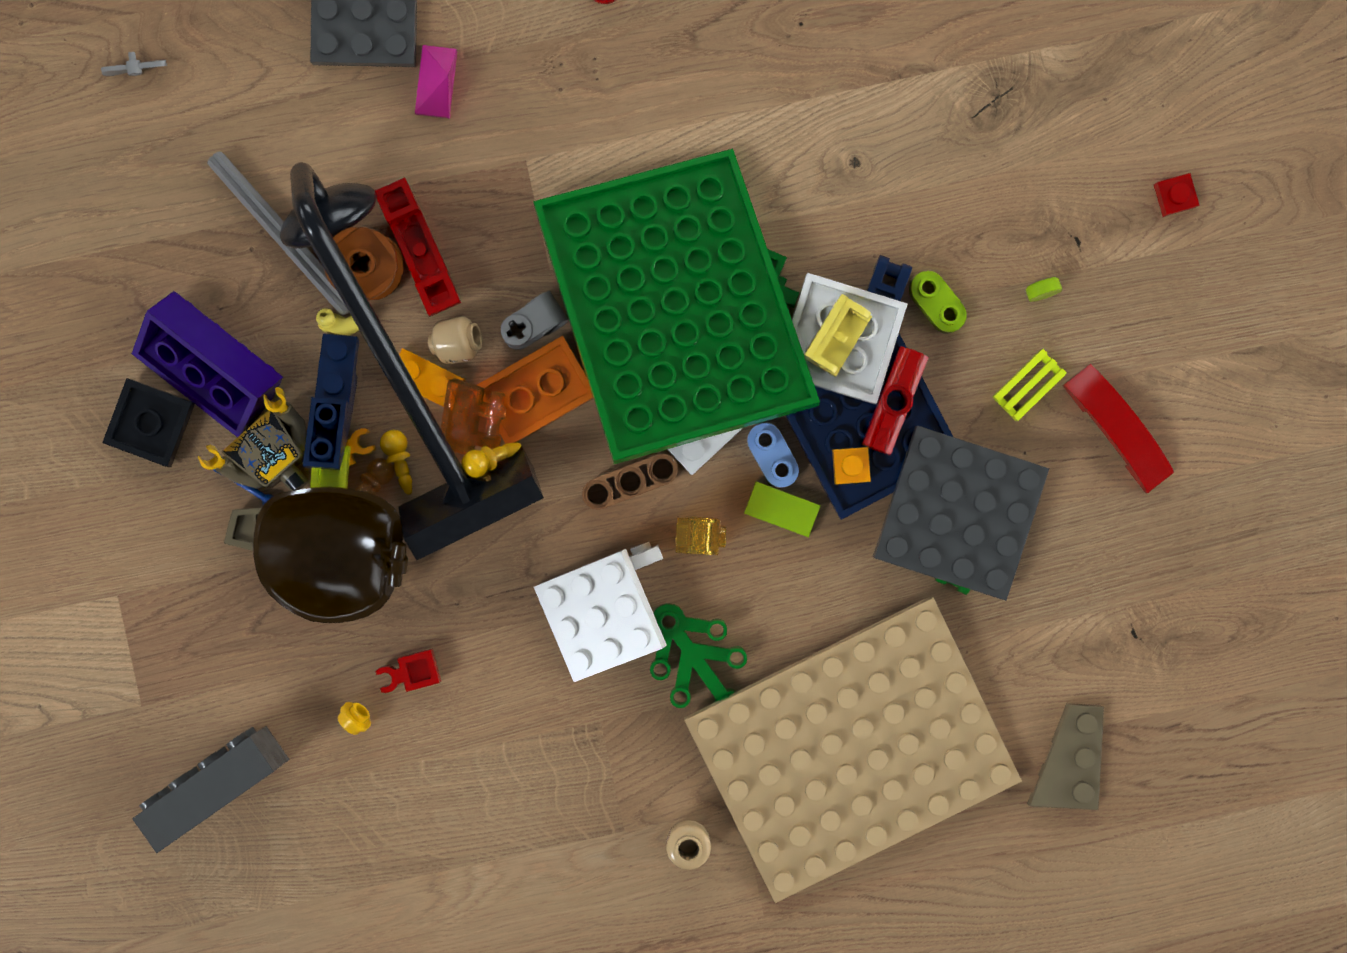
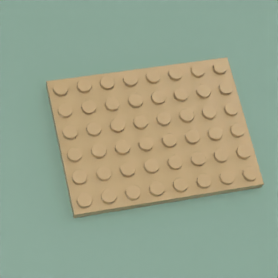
[684,596,1022,903]

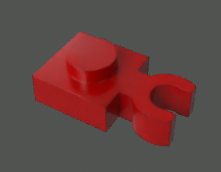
[375,648,441,693]

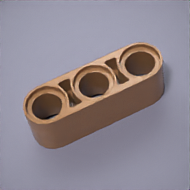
[582,453,678,510]

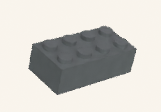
[132,726,290,854]

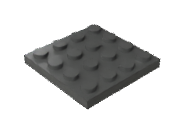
[873,426,1050,601]

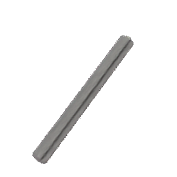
[207,151,349,315]

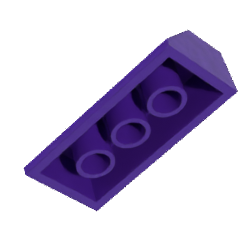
[131,291,283,437]

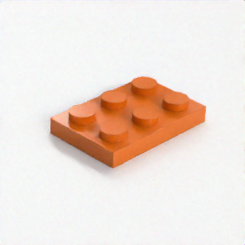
[473,335,593,444]

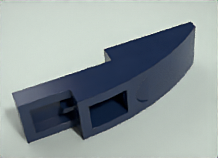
[303,334,360,470]

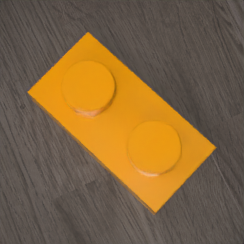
[399,348,465,410]

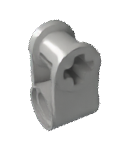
[501,291,569,350]

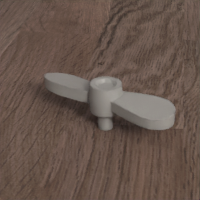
[101,52,167,76]

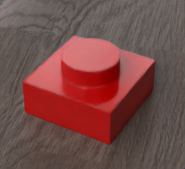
[1153,173,1200,217]

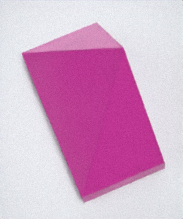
[415,45,457,119]

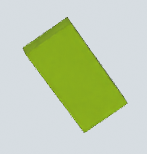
[744,481,821,538]

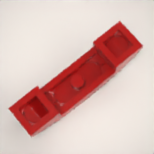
[375,177,461,317]
[1062,364,1174,493]

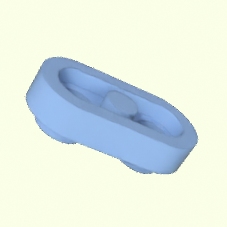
[747,423,799,487]

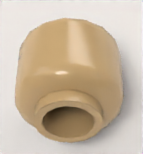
[428,316,482,364]
[666,820,711,870]

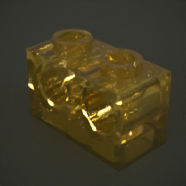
[675,516,726,555]

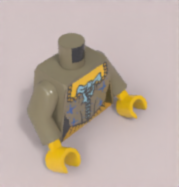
[198,387,309,491]

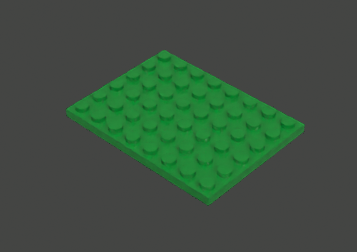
[533,148,820,464]

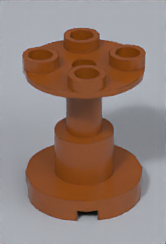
[325,227,404,301]

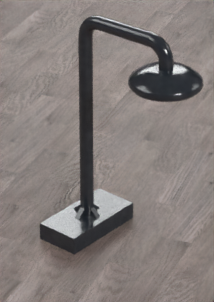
[280,162,544,560]

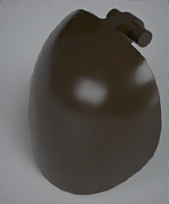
[253,486,408,623]

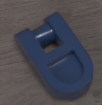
[866,255,912,301]

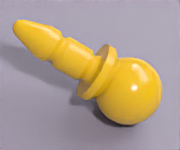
[380,429,412,495]
[461,443,521,478]

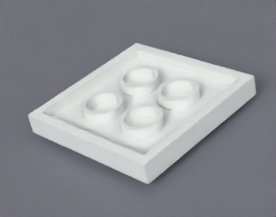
[792,273,907,404]
[534,549,667,682]

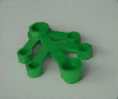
[650,603,747,708]

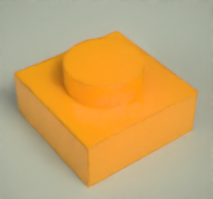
[832,447,871,484]

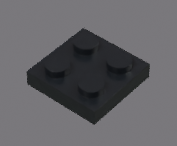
[102,378,195,467]

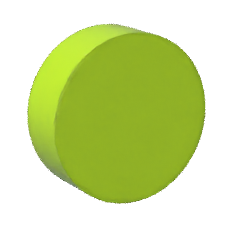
[1025,277,1063,302]

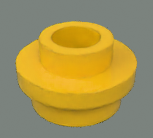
[338,702,371,735]

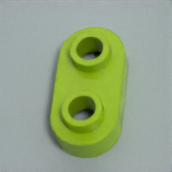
[909,271,967,333]

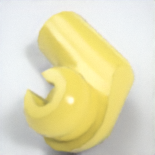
[316,308,360,336]

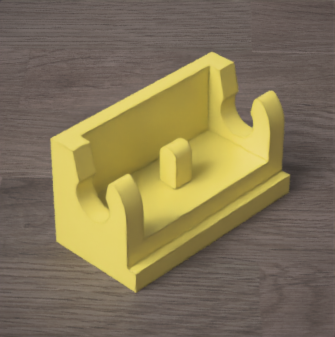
[804,294,872,377]

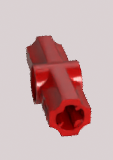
[862,346,929,455]

